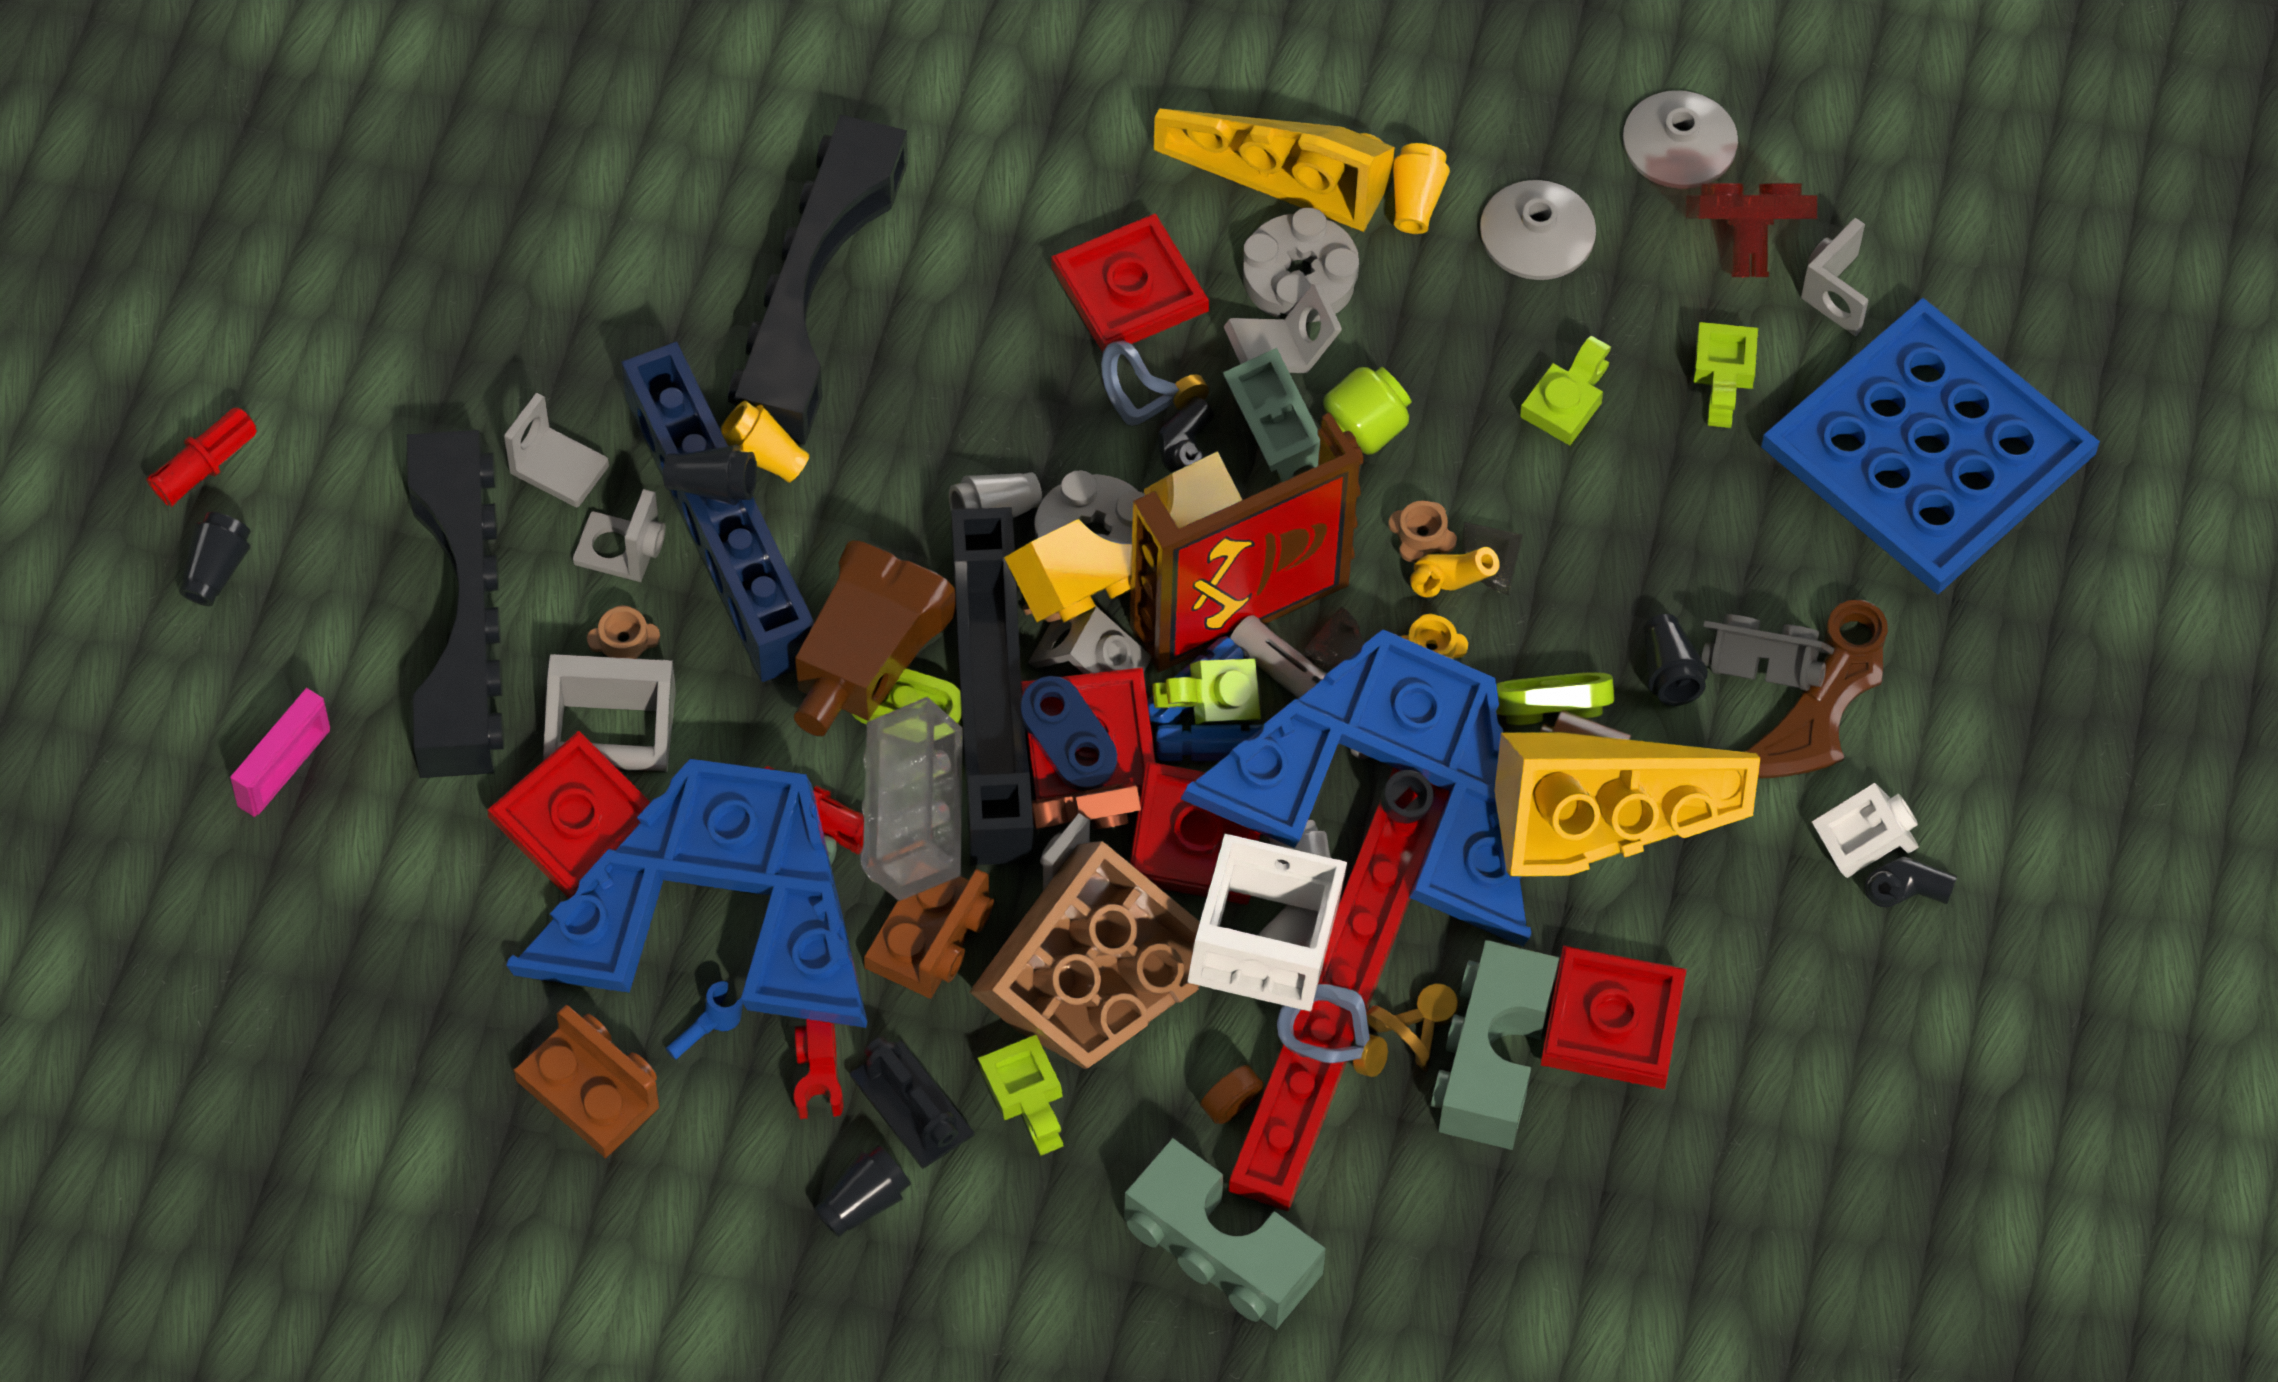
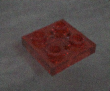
[1686,183,1817,277]

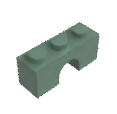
[1431,940,1559,1150]
[1124,1138,1326,1330]

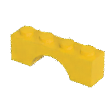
[1004,451,1242,623]

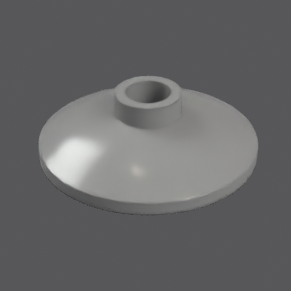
[1623,91,1738,189]
[1480,180,1596,280]

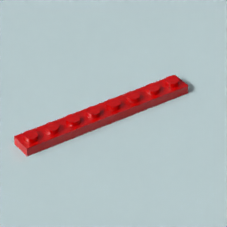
[1229,767,1449,1212]

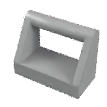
[543,654,676,772]

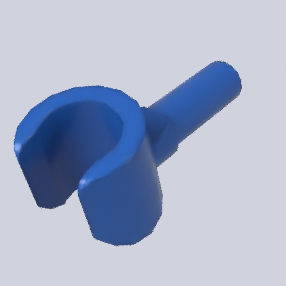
[665,981,743,1060]

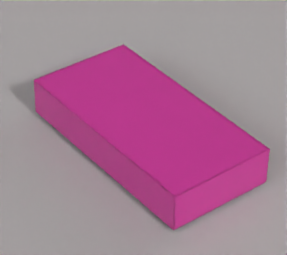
[230,688,330,817]

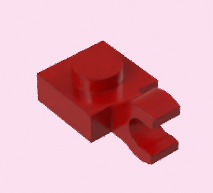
[794,1019,844,1119]

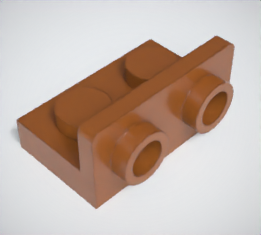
[864,859,994,999]
[514,1005,659,1159]

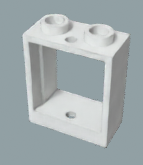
[1187,834,1347,1012]

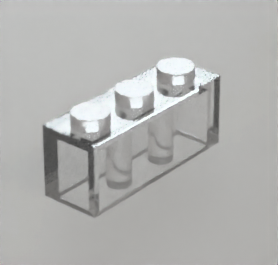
[860,697,963,901]

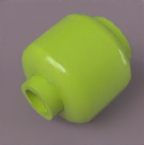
[1323,367,1412,455]

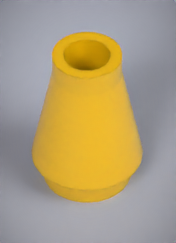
[1393,143,1450,234]
[720,401,809,483]

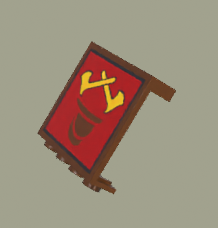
[1130,413,1363,673]

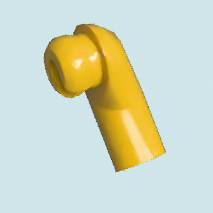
[1410,547,1499,597]

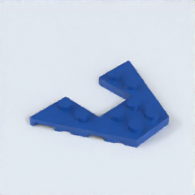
[1180,629,1531,947]
[506,759,867,1028]

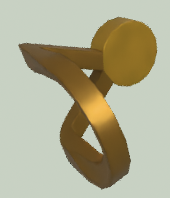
[1366,984,1458,1072]

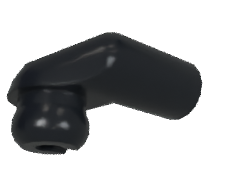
[1158,397,1214,473]
[1865,857,1957,907]

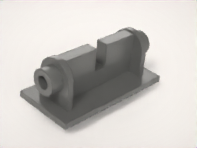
[1702,614,1834,691]

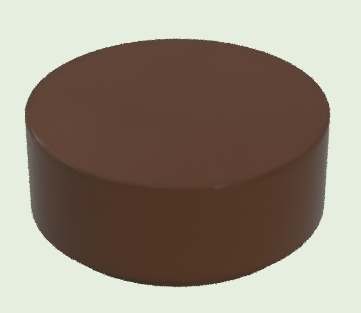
[1200,1065,1263,1124]

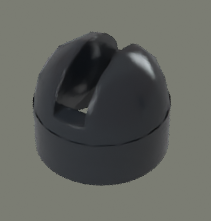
[1381,770,1433,824]

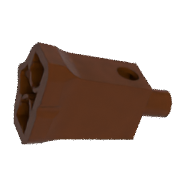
[794,540,956,737]

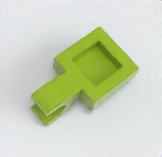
[1694,322,1758,428]
[1520,336,1611,446]
[1152,659,1261,725]
[978,1035,1063,1156]

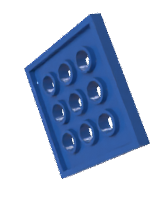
[1761,298,2100,595]

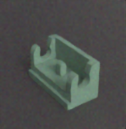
[1223,348,1320,482]

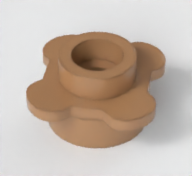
[1388,501,1457,563]
[587,605,660,659]

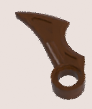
[1744,600,1888,778]

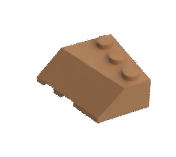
[969,841,1200,1069]

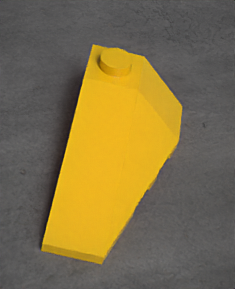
[1154,108,1395,232]
[1494,732,1760,876]

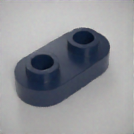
[1020,676,1117,791]

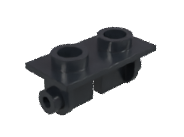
[849,1037,975,1169]

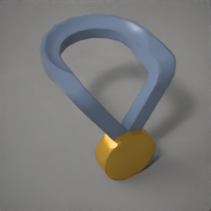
[1101,341,1209,426]
[1277,984,1388,1077]

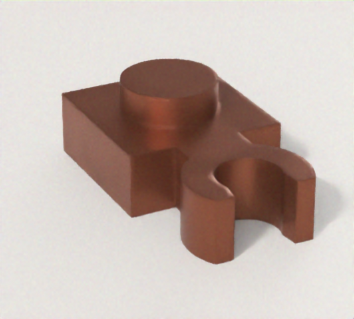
[1031,782,1141,829]

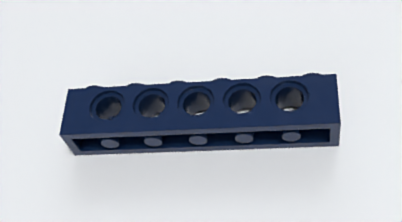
[621,341,814,682]

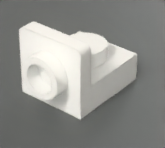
[1812,783,1919,878]

